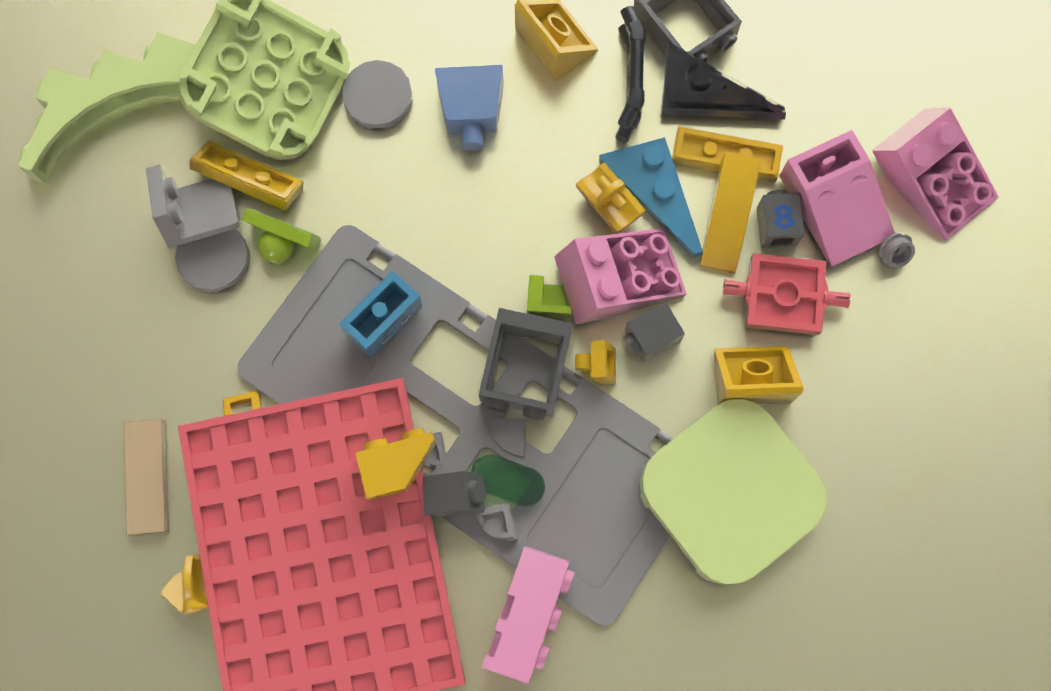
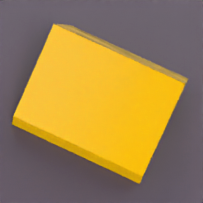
[514,0,599,80]
[714,346,804,405]

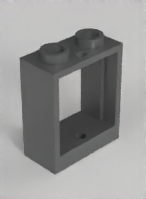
[633,0,742,63]
[478,308,573,421]

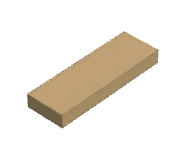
[124,418,169,536]

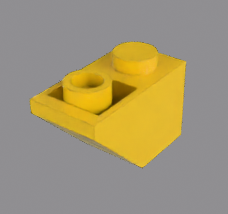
[355,428,436,501]

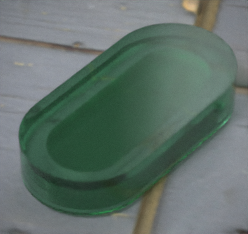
[471,454,545,507]

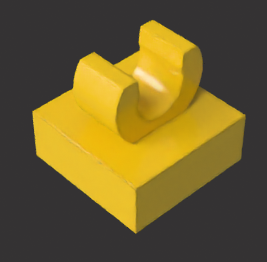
[575,340,616,385]

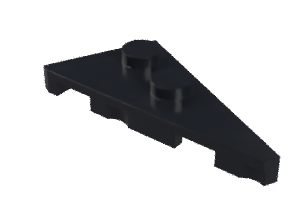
[661,44,786,120]

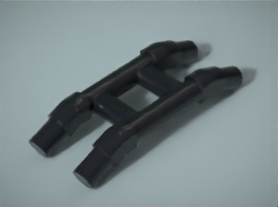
[615,5,646,143]

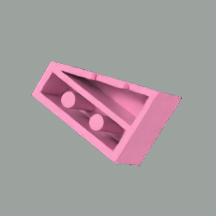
[482,546,575,684]

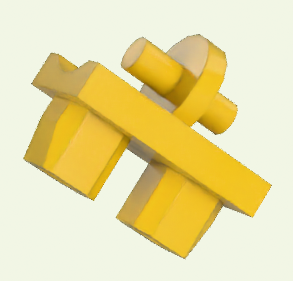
[576,162,646,234]

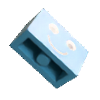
[339,270,422,359]

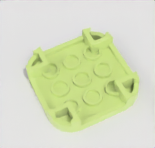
[178,0,351,160]
[639,399,827,585]

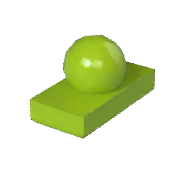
[241,208,322,264]

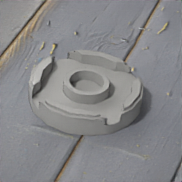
[342,60,413,129]
[175,229,250,293]

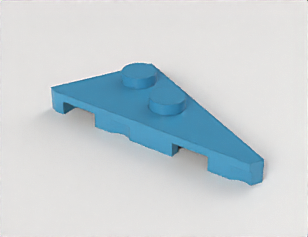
[599,137,703,258]

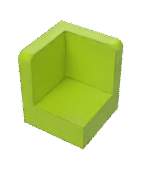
[527,275,572,323]

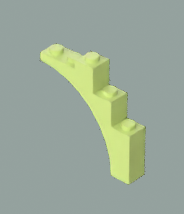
[18,32,195,183]

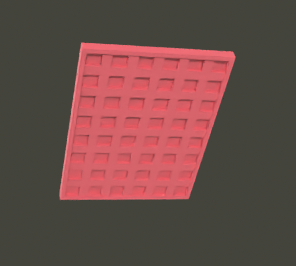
[178,378,466,691]

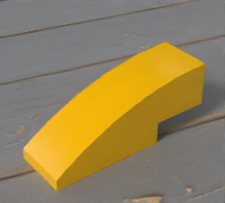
[699,151,761,274]

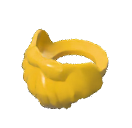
[161,554,208,616]

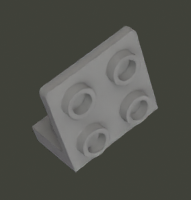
[146,164,240,248]

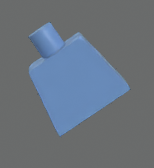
[435,65,504,151]

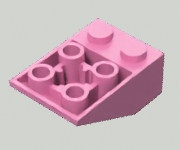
[872,108,999,240]
[779,130,895,268]
[554,228,687,324]

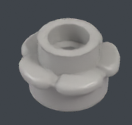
[879,233,915,268]

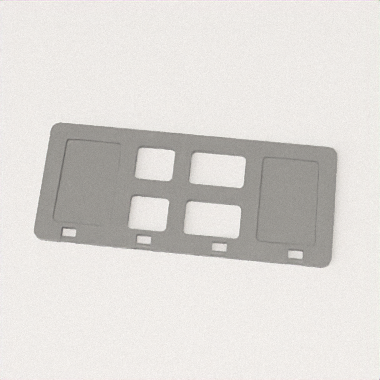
[237,225,674,626]

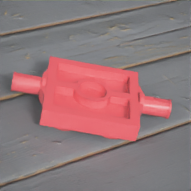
[722,253,851,335]

